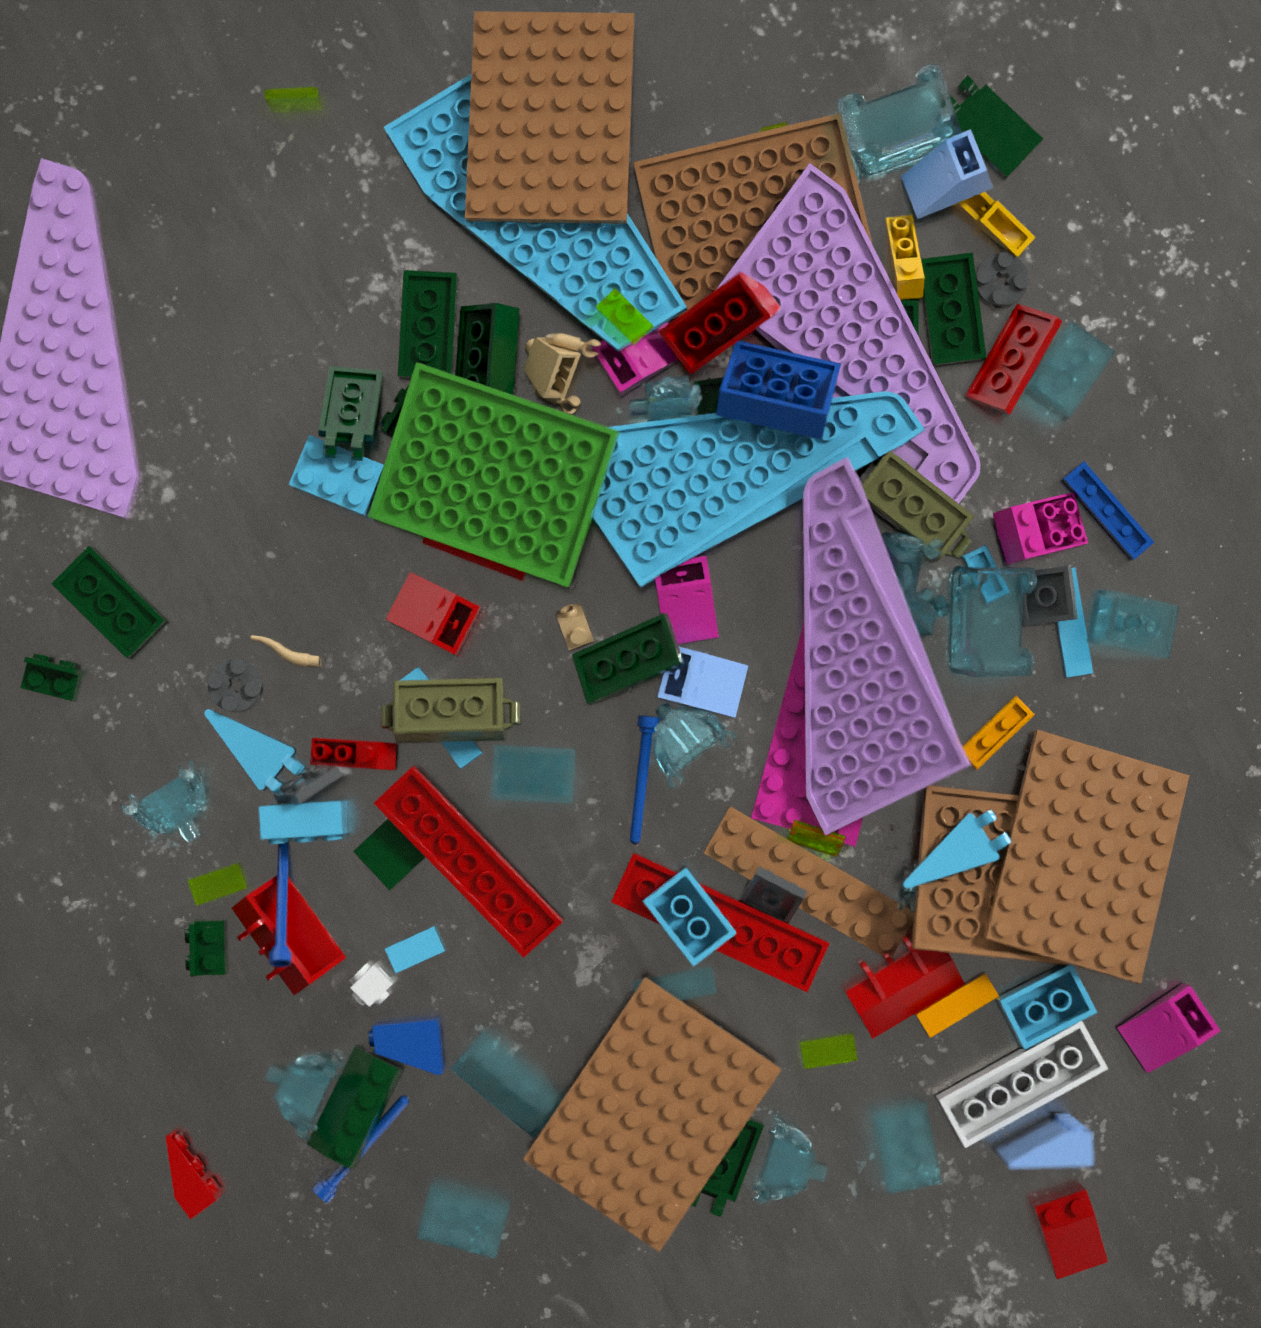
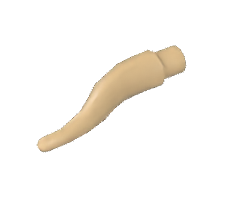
[250,635,320,667]

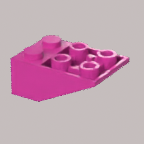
[592,322,679,397]
[993,492,1088,565]
[655,556,719,644]
[1117,983,1221,1073]

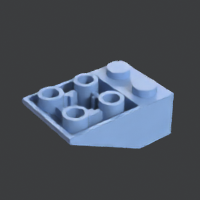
[901,129,993,219]
[657,647,748,718]

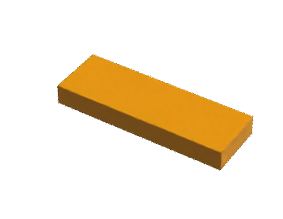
[962,695,1035,770]
[915,972,999,1038]

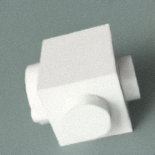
[349,963,395,1007]

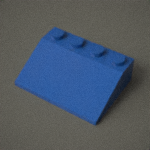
[716,341,841,439]

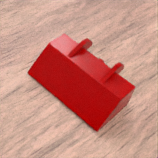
[231,875,347,996]
[843,936,965,1039]

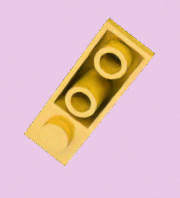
[886,215,924,300]

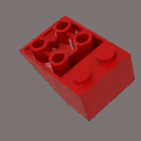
[386,572,482,656]

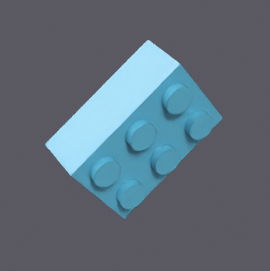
[289,435,384,518]
[259,801,348,844]
[643,867,736,967]
[996,965,1097,1050]

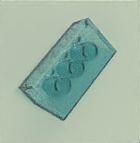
[451,1027,566,1138]

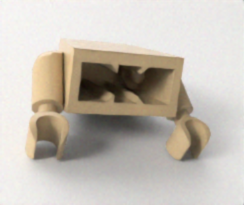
[524,333,601,414]

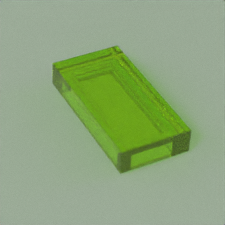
[264,87,321,106]
[596,288,653,346]
[787,819,846,857]
[187,862,248,906]
[800,1033,858,1069]

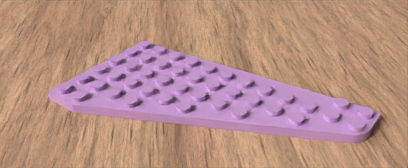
[0,158,139,518]
[718,163,980,504]
[803,458,971,835]

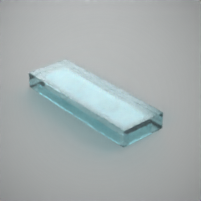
[632,966,717,1000]

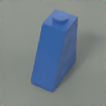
[368,1018,444,1075]

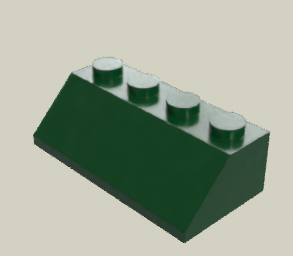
[455,303,520,395]
[307,1046,404,1169]

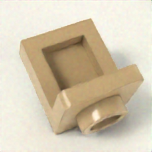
[555,603,594,650]

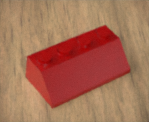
[659,272,781,375]

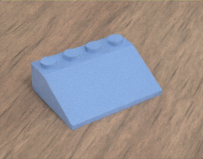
[994,1113,1093,1169]

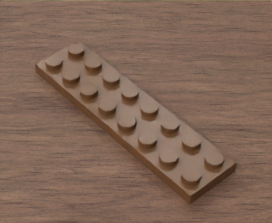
[703,807,915,958]

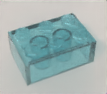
[1023,321,1116,421]
[491,745,576,803]
[870,1098,942,1194]
[417,1180,511,1259]

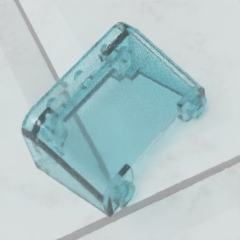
[837,62,962,176]
[949,566,1037,677]

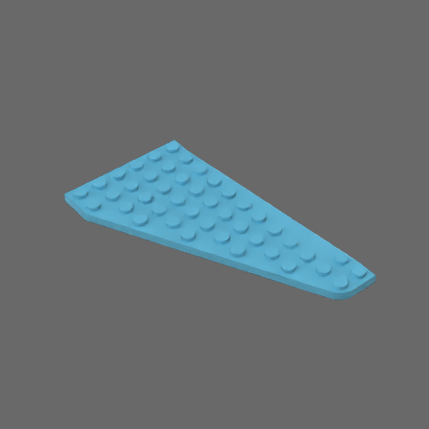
[592,391,925,589]

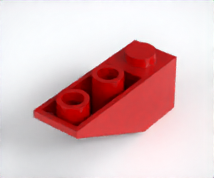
[310,738,397,770]
[165,1131,221,1220]

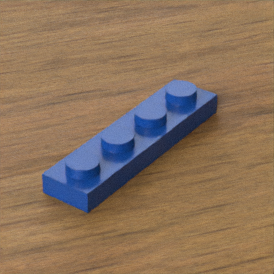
[1062,461,1154,560]

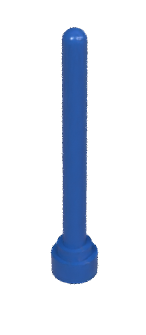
[630,715,659,845]
[269,842,292,967]
[312,1096,408,1203]

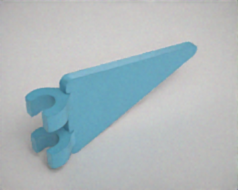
[204,709,305,794]
[903,809,1012,888]

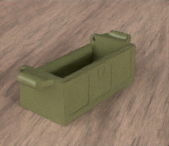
[855,451,975,561]
[381,678,520,743]

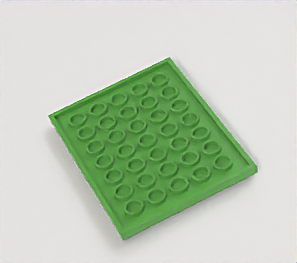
[368,363,620,587]

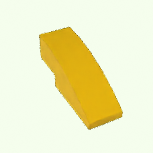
[953,192,1035,257]

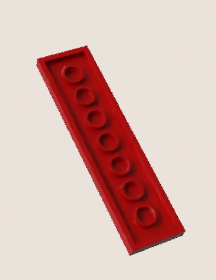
[374,765,563,958]
[611,853,830,992]

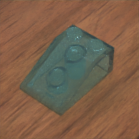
[1087,590,1180,658]

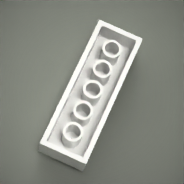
[935,1021,1108,1148]

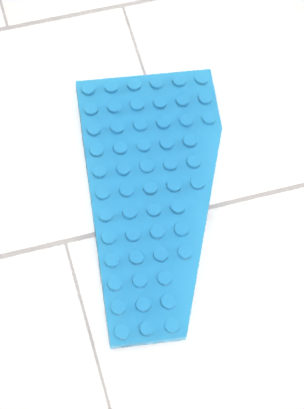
[384,74,687,352]

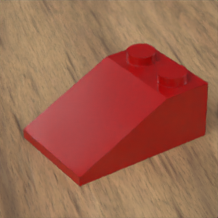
[1030,1184,1108,1279]

